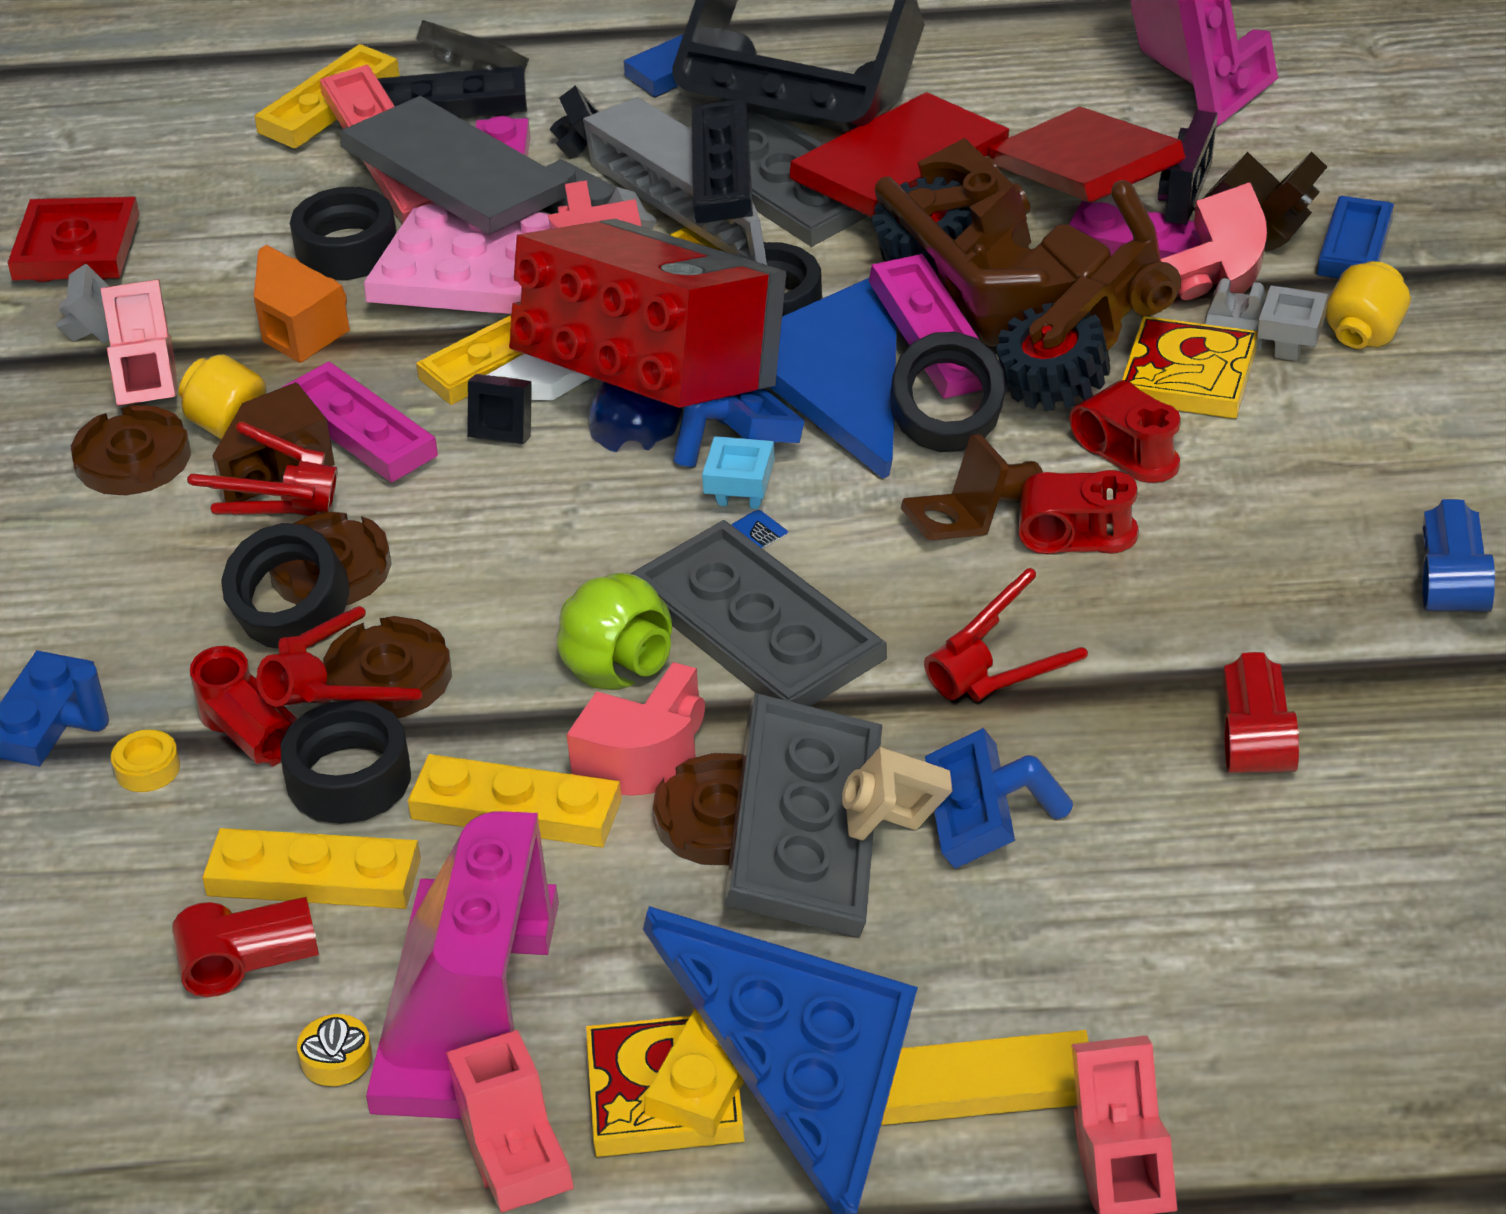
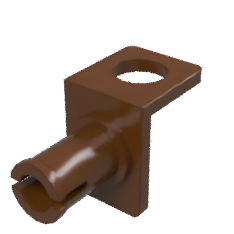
[900,434,1043,540]

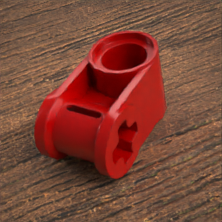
[1069,380,1181,483]
[1019,470,1139,554]

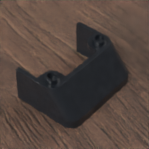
[672,0,925,132]

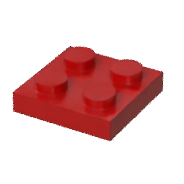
[7,196,140,282]

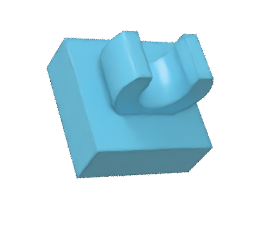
[702,436,775,509]

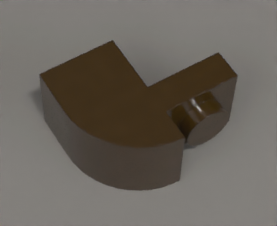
[1193,151,1328,251]

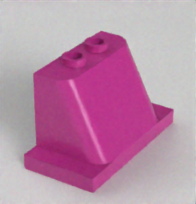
[1130,0,1278,126]
[366,811,559,1119]

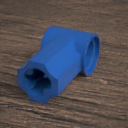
[1422,499,1495,612]

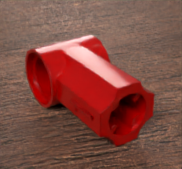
[190,646,297,767]
[1223,652,1299,773]
[172,897,319,997]

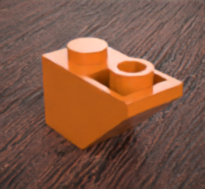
[254,244,350,363]

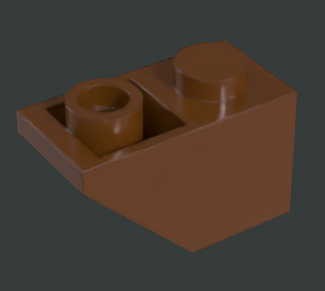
[212,382,335,502]

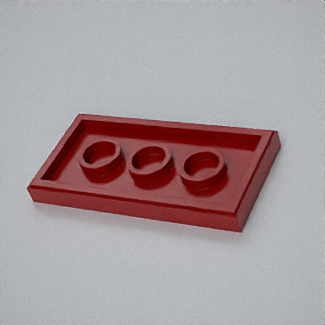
[789,92,1010,218]
[988,106,1186,203]

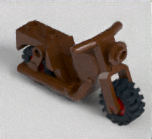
[872,138,1181,411]

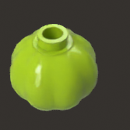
[557,573,672,690]

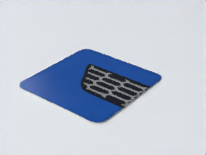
[731,510,788,548]

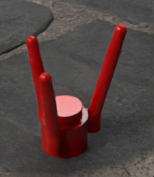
[187,422,338,516]
[924,568,1088,702]
[256,606,422,707]

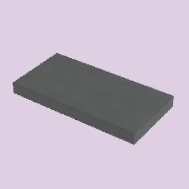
[340,96,569,235]
[748,112,868,247]
[630,520,887,706]
[724,693,882,938]

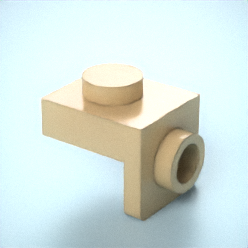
[842,747,952,841]

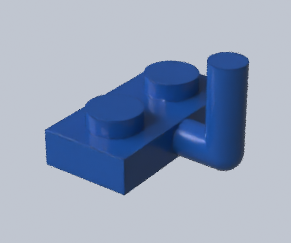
[673,388,805,467]
[0,650,109,767]
[925,728,1073,869]

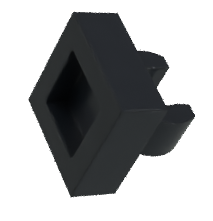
[550,85,599,159]
[467,374,532,444]

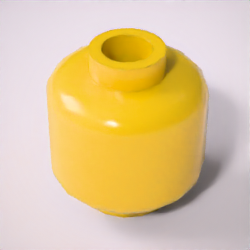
[1326,261,1411,349]
[178,354,267,440]

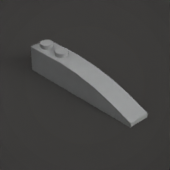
[583,97,767,265]

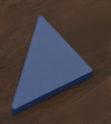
[770,278,897,479]
[643,906,918,1214]

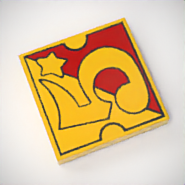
[1122,316,1258,419]
[586,1016,745,1157]

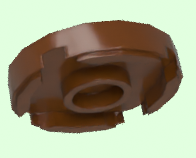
[71,405,191,496]
[269,512,392,605]
[323,616,452,718]
[653,753,743,866]

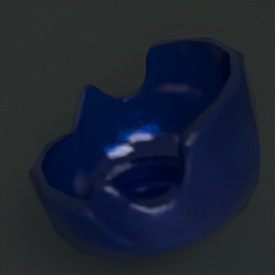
[587,381,683,452]

